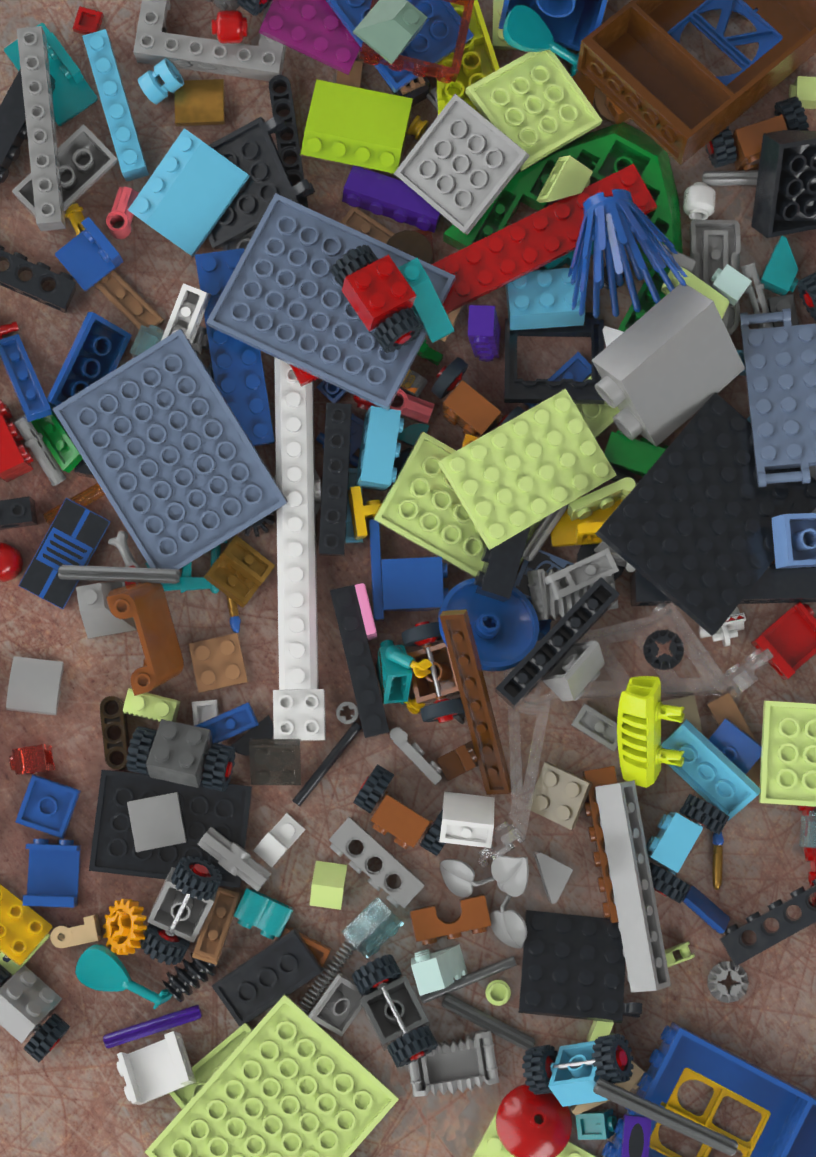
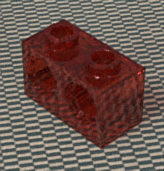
[9,744,55,775]

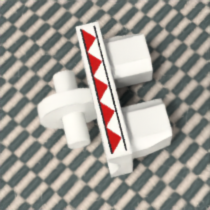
[698,607,746,647]

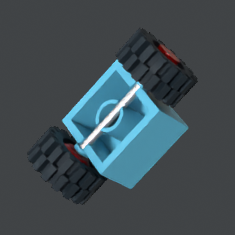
[646,794,729,903]
[522,1034,634,1107]

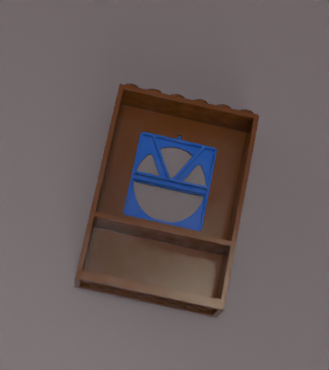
[577,0,816,165]

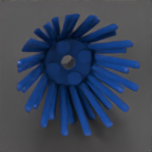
[568,189,687,318]

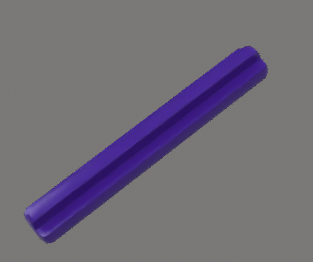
[103,1005,202,1049]

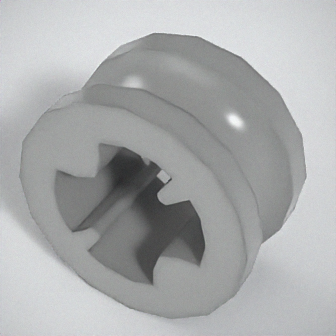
[336,702,359,724]

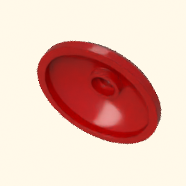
[496,1084,572,1157]

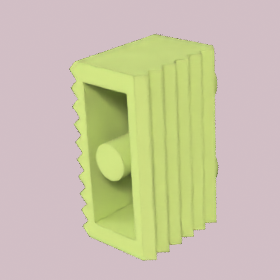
[123,688,181,722]

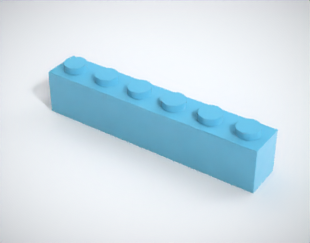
[82,29,149,182]

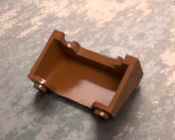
[106,582,184,696]

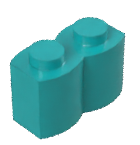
[234,887,294,940]

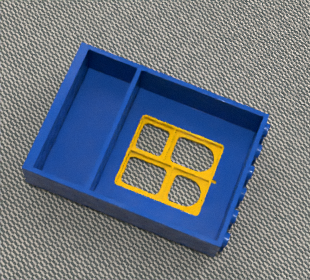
[602,1021,816,1157]

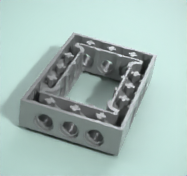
[133,0,286,81]

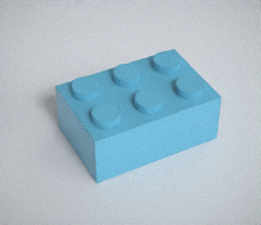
[506,268,585,330]
[355,406,404,491]

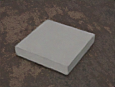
[127,792,187,852]

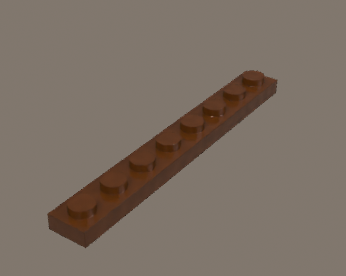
[440,609,513,795]

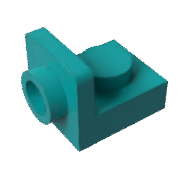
[575,1108,617,1140]

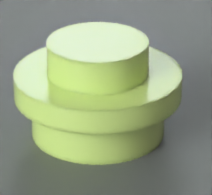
[485,980,511,1006]

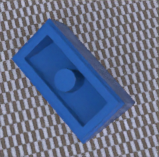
[682,886,730,934]

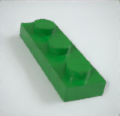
[31,406,83,473]

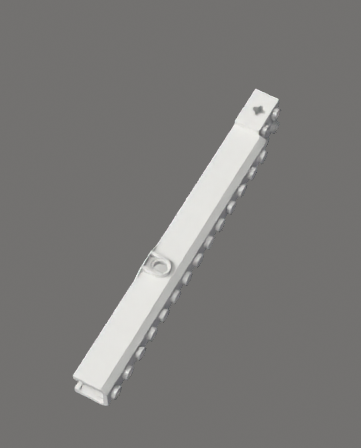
[273,357,326,742]

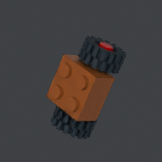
[705,96,809,172]
[353,764,446,856]

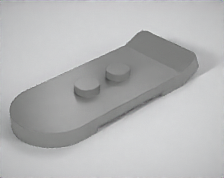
[689,220,741,336]

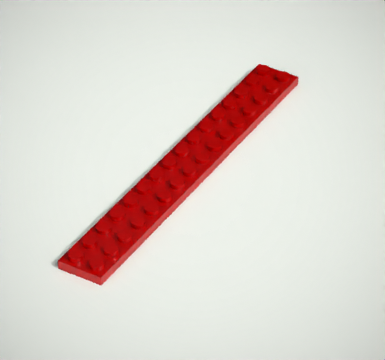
[290,164,657,387]

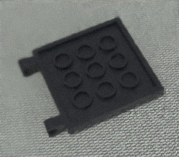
[208,115,315,250]
[518,910,642,1023]

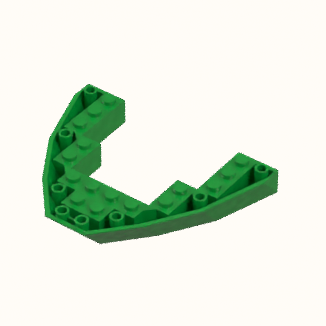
[443,122,683,332]

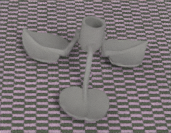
[440,856,529,949]

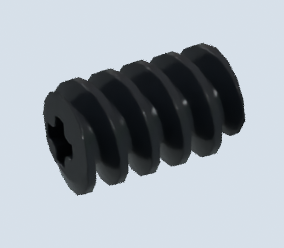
[162,952,219,1002]

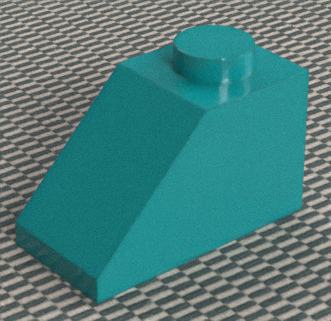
[760,236,799,296]

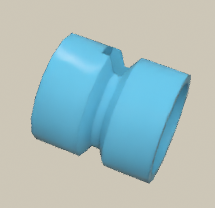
[138,58,184,105]

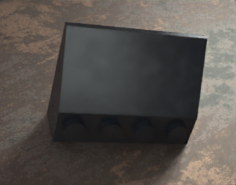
[751,130,816,238]

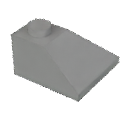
[76,582,137,639]

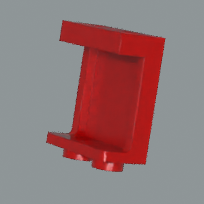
[751,602,816,680]

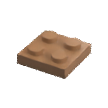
[188,633,248,693]

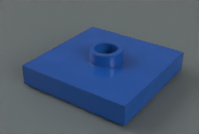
[708,718,762,775]
[15,774,81,839]

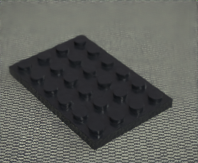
[89,770,253,888]

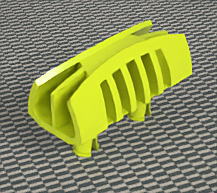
[617,676,685,788]

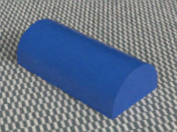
[47,312,132,407]

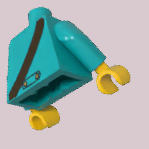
[376,640,432,714]

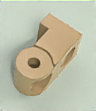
[50,914,102,948]

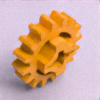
[103,899,147,955]

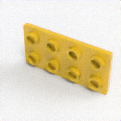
[550,497,623,547]
[0,884,52,965]

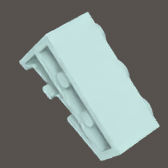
[411,944,468,996]

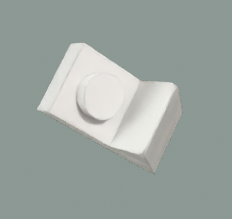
[253,813,306,867]

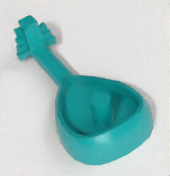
[503,5,579,77]
[75,944,172,1009]

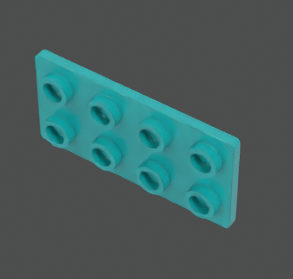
[4,23,98,126]

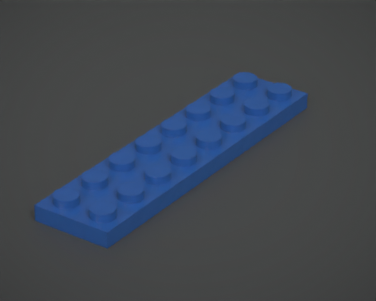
[195,248,275,446]

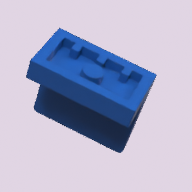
[55,216,124,291]

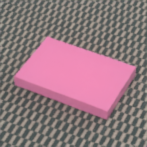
[355,583,378,641]

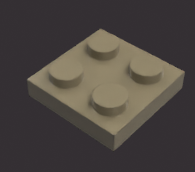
[527,762,592,830]

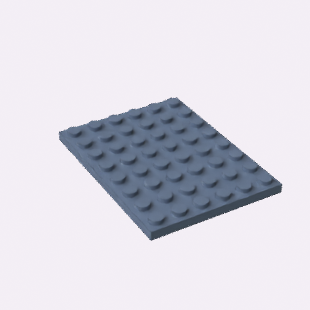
[206,193,456,410]
[53,329,288,570]

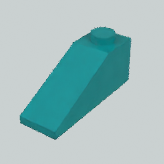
[398,258,454,343]

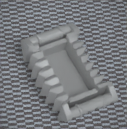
[527,569,619,621]
[408,1030,500,1097]

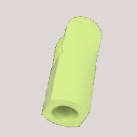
[665,941,695,967]

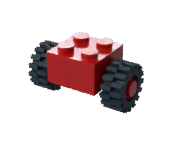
[331,245,424,353]

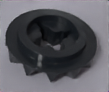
[643,629,684,670]

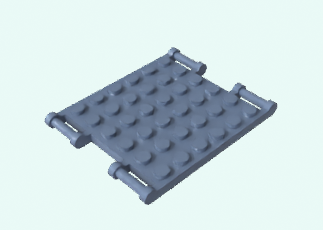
[739,308,816,487]

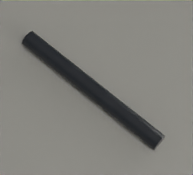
[292,722,362,807]

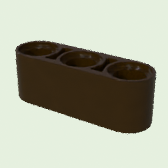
[100,696,130,769]

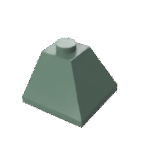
[353,0,428,65]

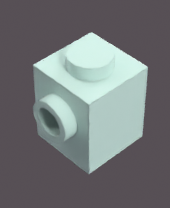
[710,264,752,306]

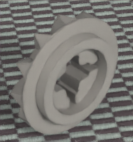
[707,961,749,1003]

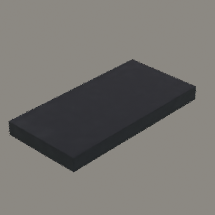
[212,928,324,1027]

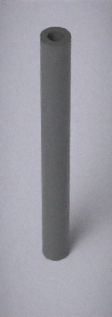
[419,956,517,1004]

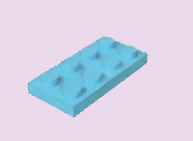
[661,719,761,821]

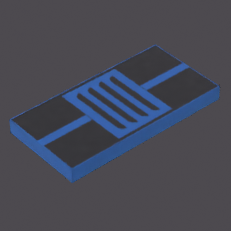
[18,498,111,609]

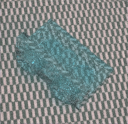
[342,897,404,959]

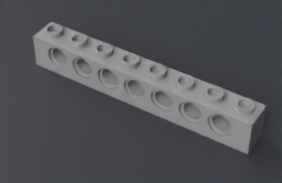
[17,26,66,231]

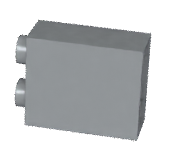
[592,284,745,447]

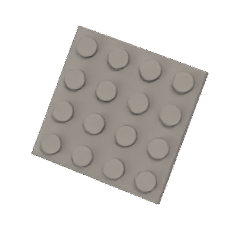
[394,94,530,235]

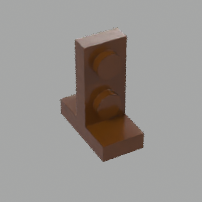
[436,741,479,781]

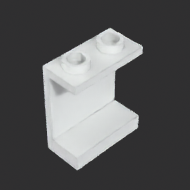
[440,791,495,848]
[117,1031,196,1105]

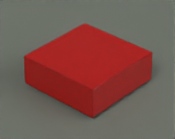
[73,6,104,35]

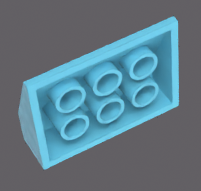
[128,128,250,257]

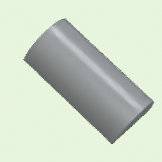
[12,124,118,218]

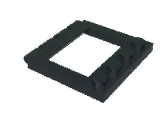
[504,312,605,404]

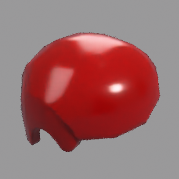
[0,542,23,582]

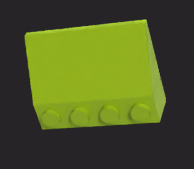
[301,79,413,173]

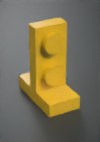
[348,486,382,540]

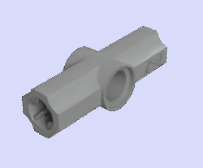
[198,827,271,891]

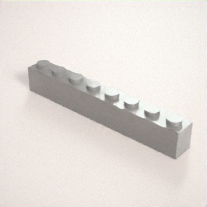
[595,780,671,993]

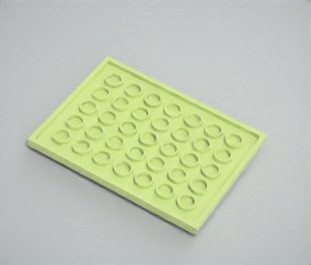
[145,994,399,1157]

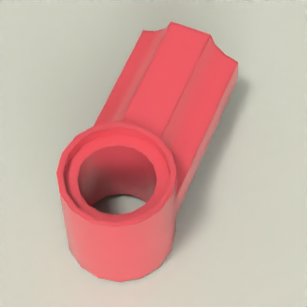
[106,186,139,239]
[389,389,435,424]

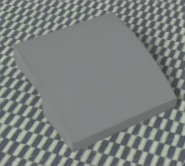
[6,656,64,715]

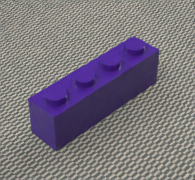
[342,165,442,233]
[468,305,501,362]

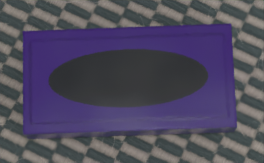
[621,1114,652,1157]

